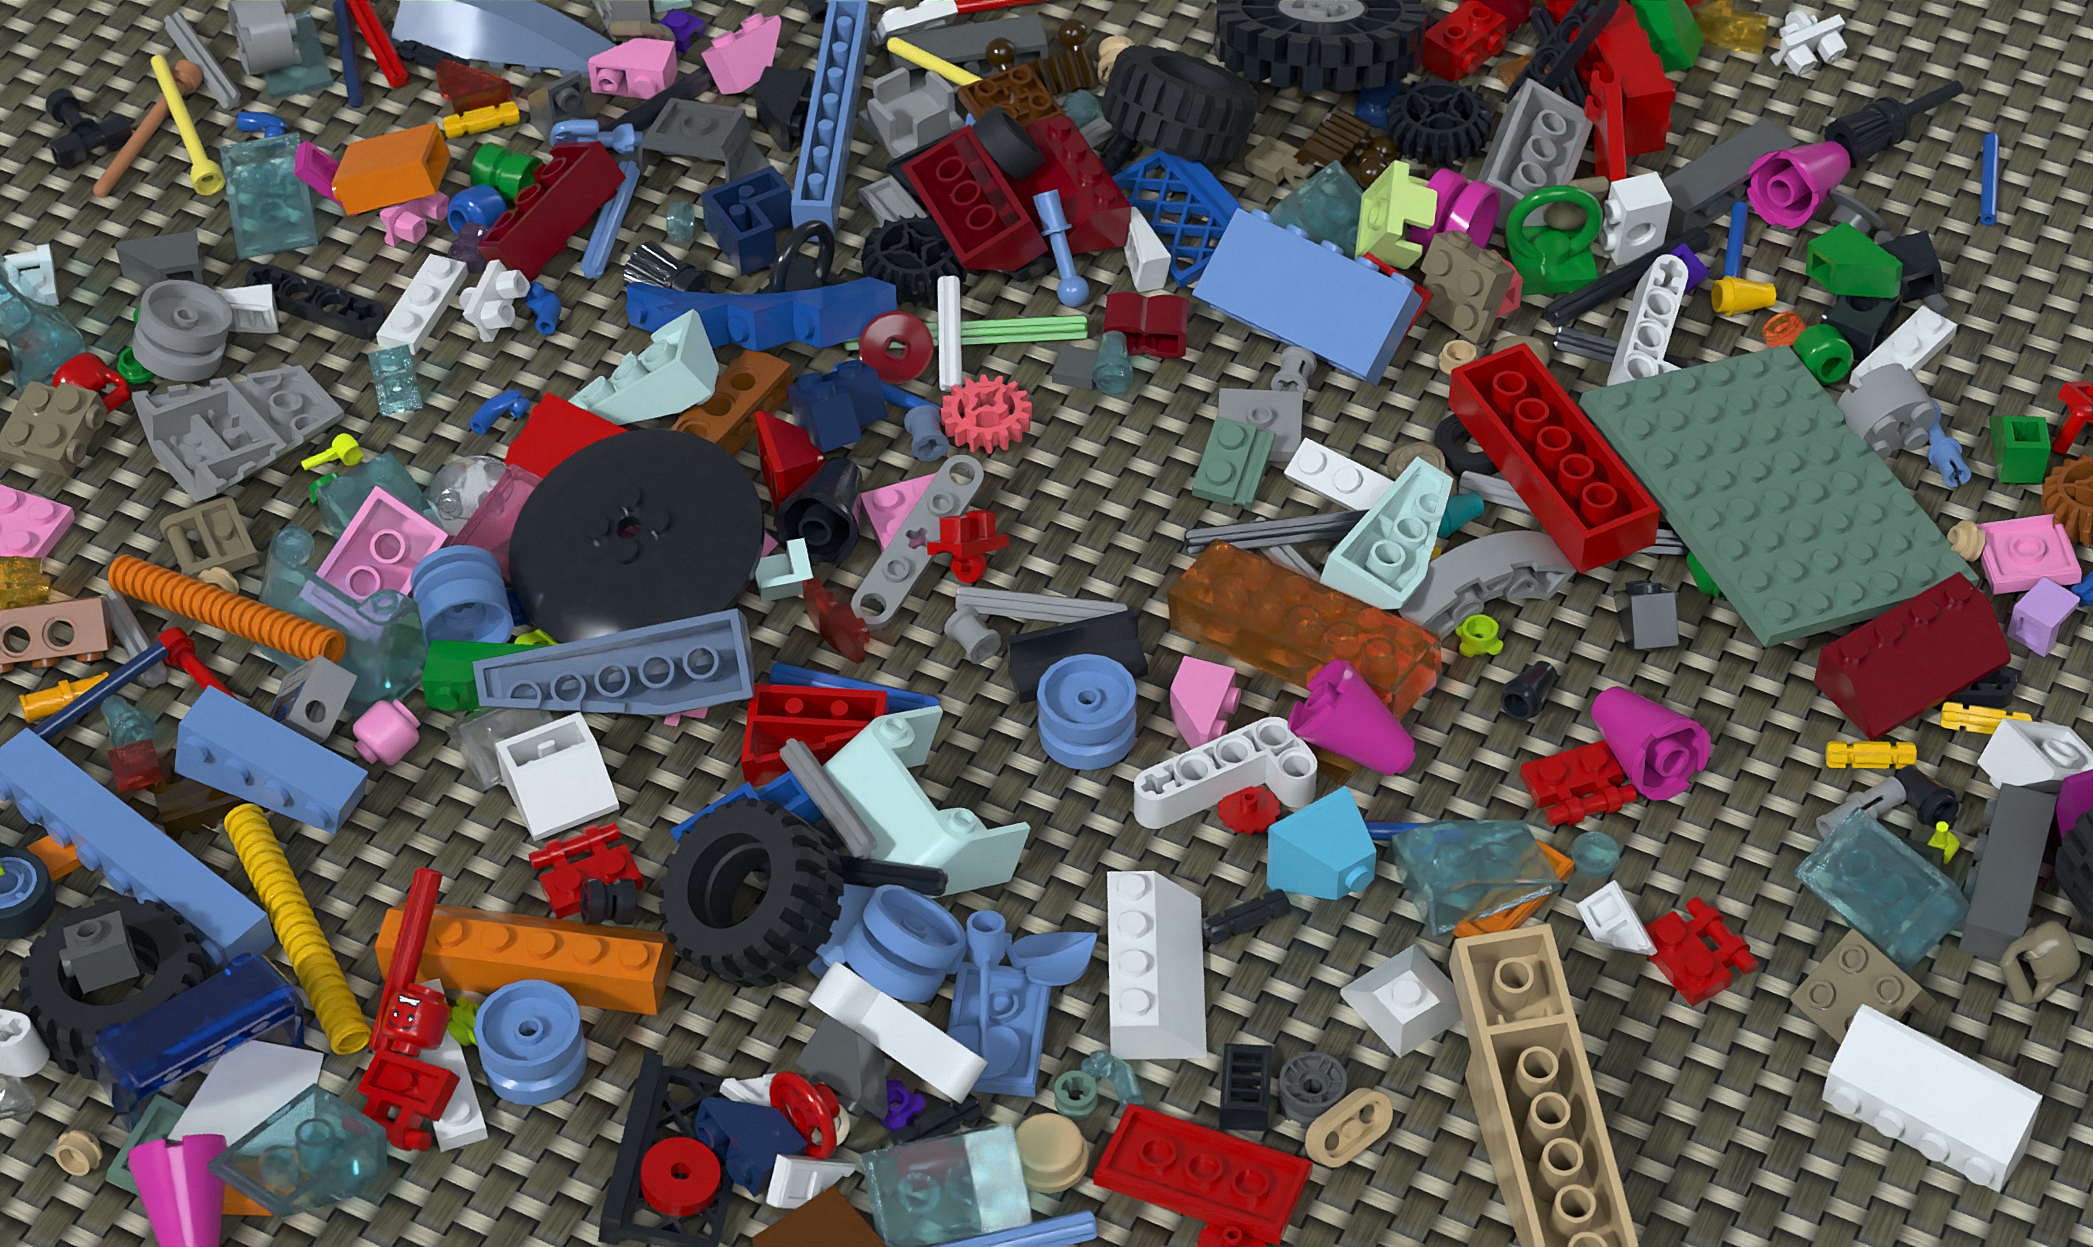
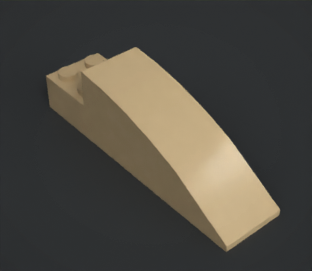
[1449,924,1639,1247]

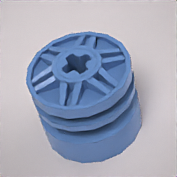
[410,545,514,651]

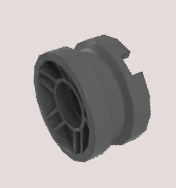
[1278,1051,1348,1129]

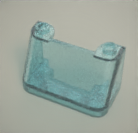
[0,254,85,394]
[255,522,428,718]

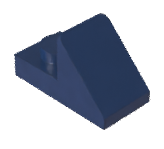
[1355,79,1404,129]

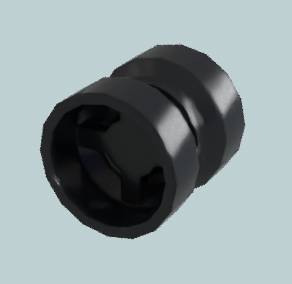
[580,878,637,925]

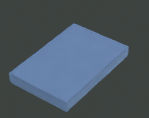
[947,962,1052,1097]

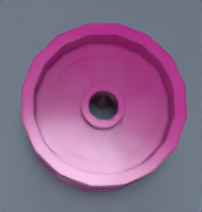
[1410,168,1501,256]

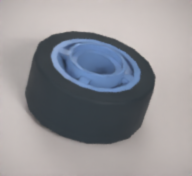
[0,849,56,939]

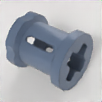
[904,405,949,462]

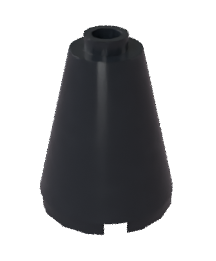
[773,457,862,566]

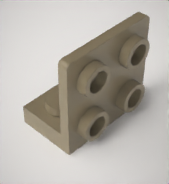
[1790,928,1937,1045]

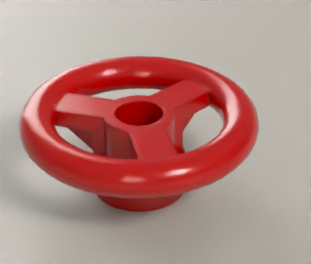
[769,1071,840,1160]

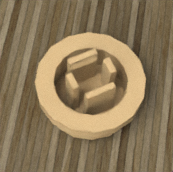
[1008,1113,1089,1193]

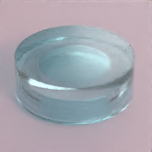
[666,201,695,242]
[1571,832,1619,878]

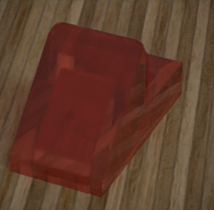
[435,58,512,117]

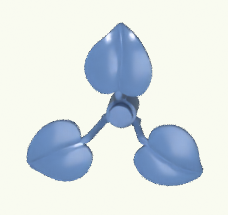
[945,910,1097,1079]

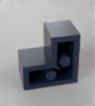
[701,165,793,276]
[786,360,888,452]

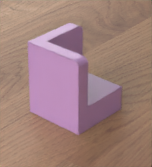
[2007,576,2080,657]

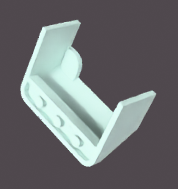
[822,705,1031,899]

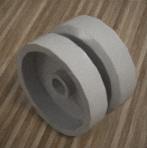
[131,280,233,382]

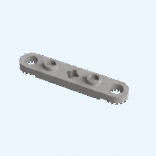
[851,455,984,632]

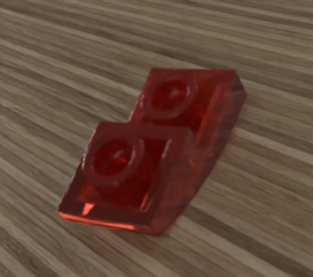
[802,576,870,664]

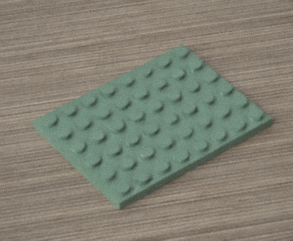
[1578,344,1980,648]

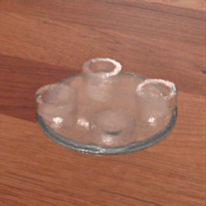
[430,456,516,521]

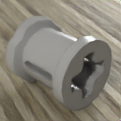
[1271,346,1317,398]
[944,606,1001,664]

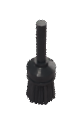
[1824,80,1963,169]
[623,240,715,294]

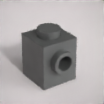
[59,910,140,993]

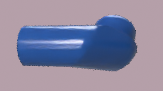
[237,112,288,144]
[524,282,562,335]
[468,389,530,435]

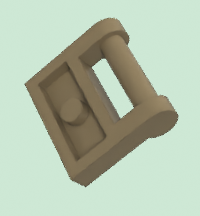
[159,495,259,579]

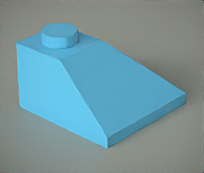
[1267,786,1376,900]

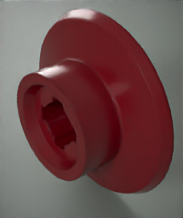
[859,311,933,384]

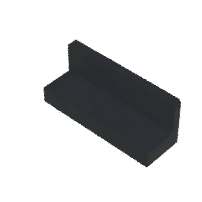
[1007,609,1148,704]

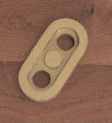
[1305,1088,1393,1167]

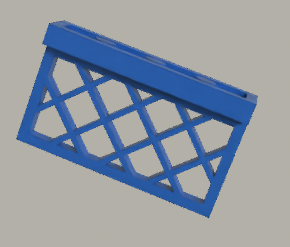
[1112,150,1245,289]

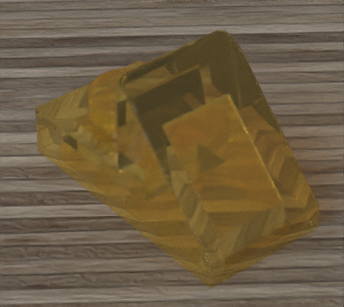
[1690,0,1769,55]

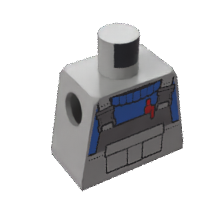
[269,655,358,744]

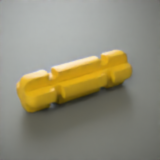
[443,101,520,139]
[1940,702,2032,735]
[1825,741,1917,769]

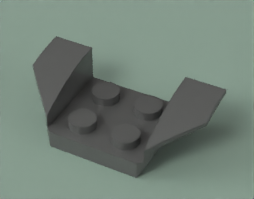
[614,98,769,184]

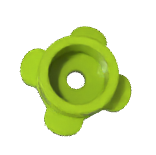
[1455,614,1503,657]
[447,996,480,1046]

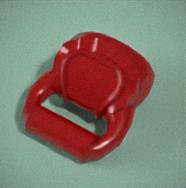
[52,352,131,415]

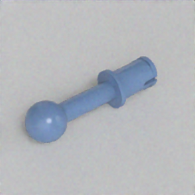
[1033,189,1089,307]
[1927,399,1971,487]

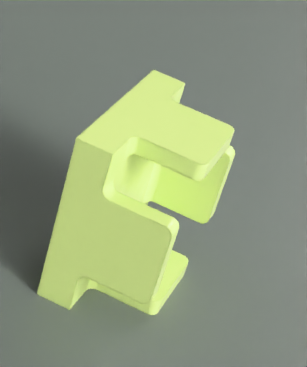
[1355,160,1437,269]

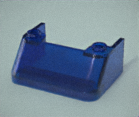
[91,952,304,1134]

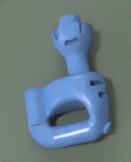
[549,120,643,155]

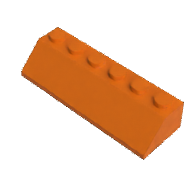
[375,900,676,1016]

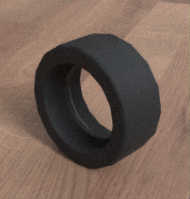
[972,105,1046,182]

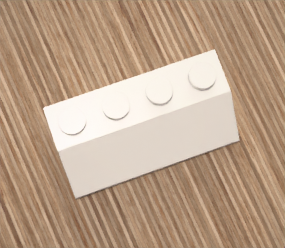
[1107,871,1207,1060]
[1822,1004,2043,1193]

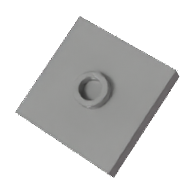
[1218,388,1303,462]

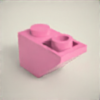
[701,13,782,95]
[588,37,678,99]
[1170,656,1241,749]

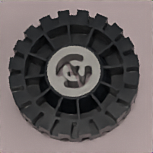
[1214,0,1427,91]

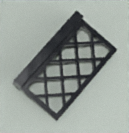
[598,1052,734,1247]

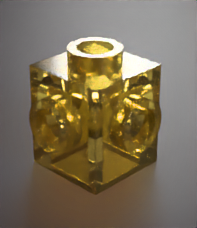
[0,556,51,609]

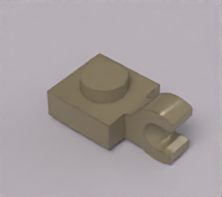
[1244,135,1316,194]

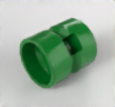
[470,142,543,204]

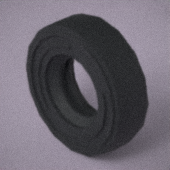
[1434,413,1499,478]

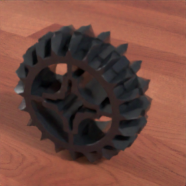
[1385,77,1492,168]
[861,212,969,308]

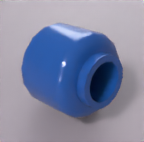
[447,184,507,242]

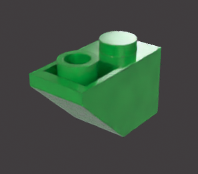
[1805,221,1903,298]
[1989,415,2051,484]

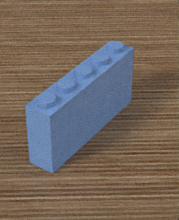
[1192,207,1423,387]

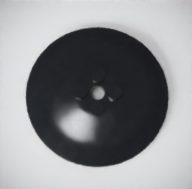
[509,429,765,644]

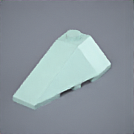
[568,309,719,425]
[1317,456,1453,612]

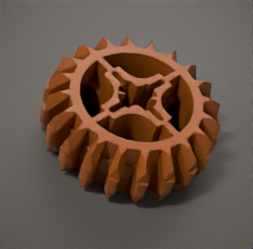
[2041,453,2093,549]

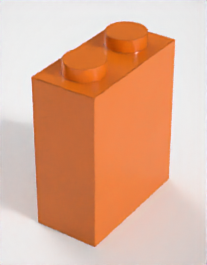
[332,122,451,215]

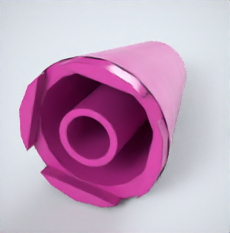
[1747,141,1850,229]
[1287,659,1416,776]
[1591,686,1711,801]
[128,1134,229,1247]

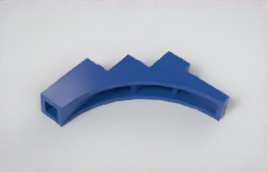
[626,277,897,352]

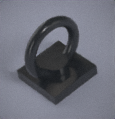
[758,220,849,347]

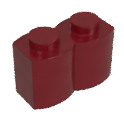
[1103,292,1189,358]

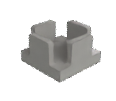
[858,67,966,159]

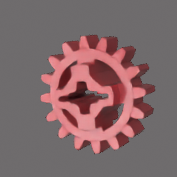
[941,374,1032,454]

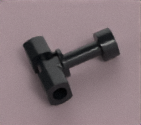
[45,88,132,169]

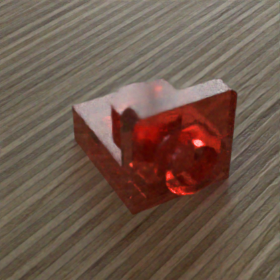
[107,738,164,793]

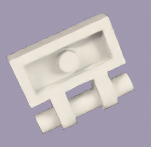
[871,0,958,46]

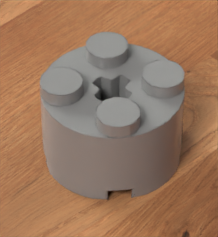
[227,0,302,75]
[1837,363,1937,460]

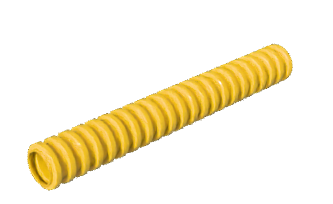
[224,803,372,1055]

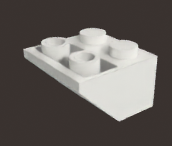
[495,712,620,841]

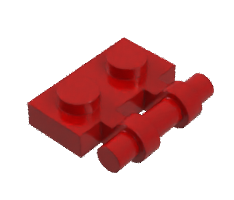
[1520,740,1637,827]
[528,822,644,919]
[1644,896,1758,1007]
[346,1048,461,1152]

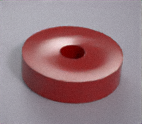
[640,1137,720,1216]

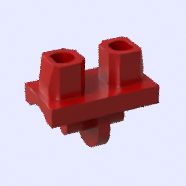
[927,510,1009,583]

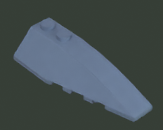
[391,0,617,78]
[473,609,754,716]

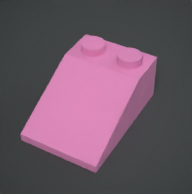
[302,486,455,643]

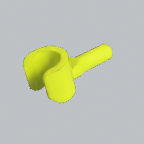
[301,433,364,471]
[1927,821,1960,865]

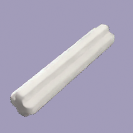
[938,276,962,392]

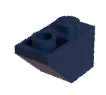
[694,1097,808,1198]

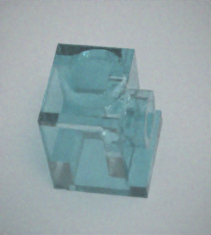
[367,344,423,416]

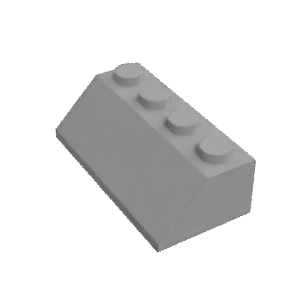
[1477,78,1593,228]

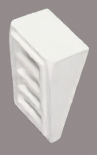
[1123,207,1171,292]
[216,284,279,333]

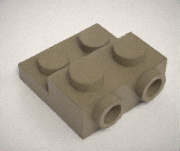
[1420,229,1515,344]
[0,380,108,478]

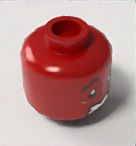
[381,983,452,1058]

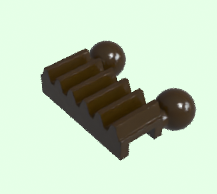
[985,18,1100,100]
[1297,108,1398,197]
[1357,148,1434,189]
[140,758,270,840]

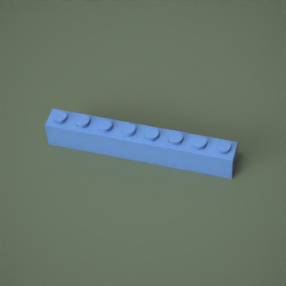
[791,0,870,242]
[0,727,276,977]

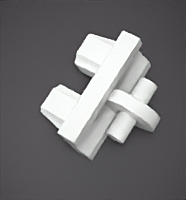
[1771,10,1847,77]
[459,260,530,342]

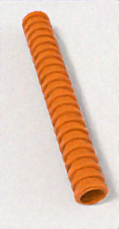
[108,554,346,664]

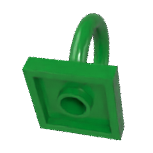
[1503,185,1603,296]

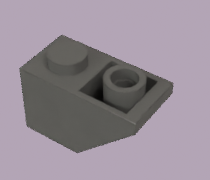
[527,70,588,142]
[115,231,206,289]
[795,1014,888,1120]

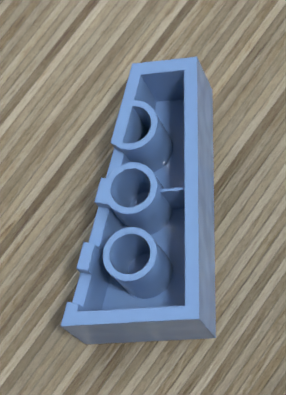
[174,685,368,835]

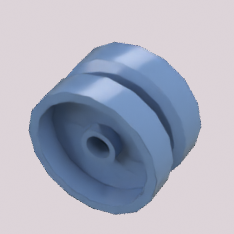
[1037,654,1137,770]
[842,884,967,1003]
[474,980,588,1105]

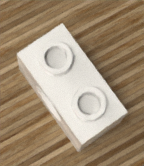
[1599,172,1672,266]

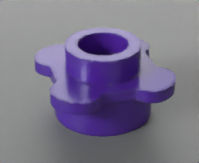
[867,1080,925,1131]

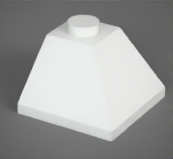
[1977,718,2093,793]
[1340,944,1463,1058]

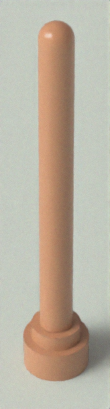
[93,60,204,198]

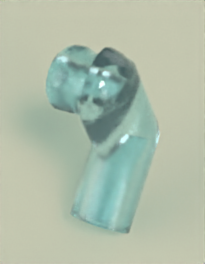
[1081,1050,1144,1110]

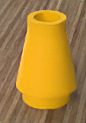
[1711,276,1776,317]

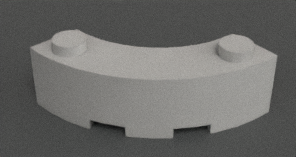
[1397,530,1577,643]

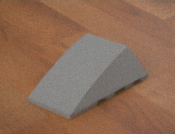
[132,365,344,503]

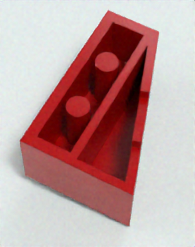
[741,684,890,787]

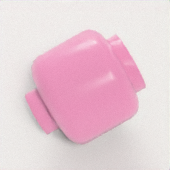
[353,699,420,766]

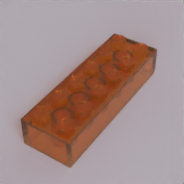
[1167,538,1442,722]

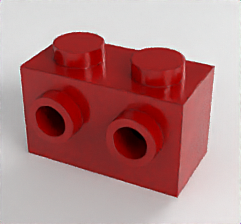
[1421,0,1507,83]

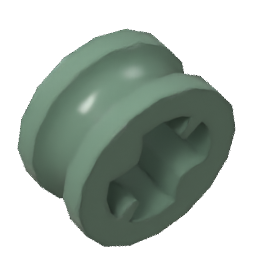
[1054,1070,1098,1120]

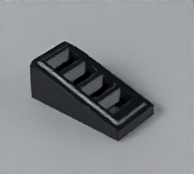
[1219,1043,1273,1132]

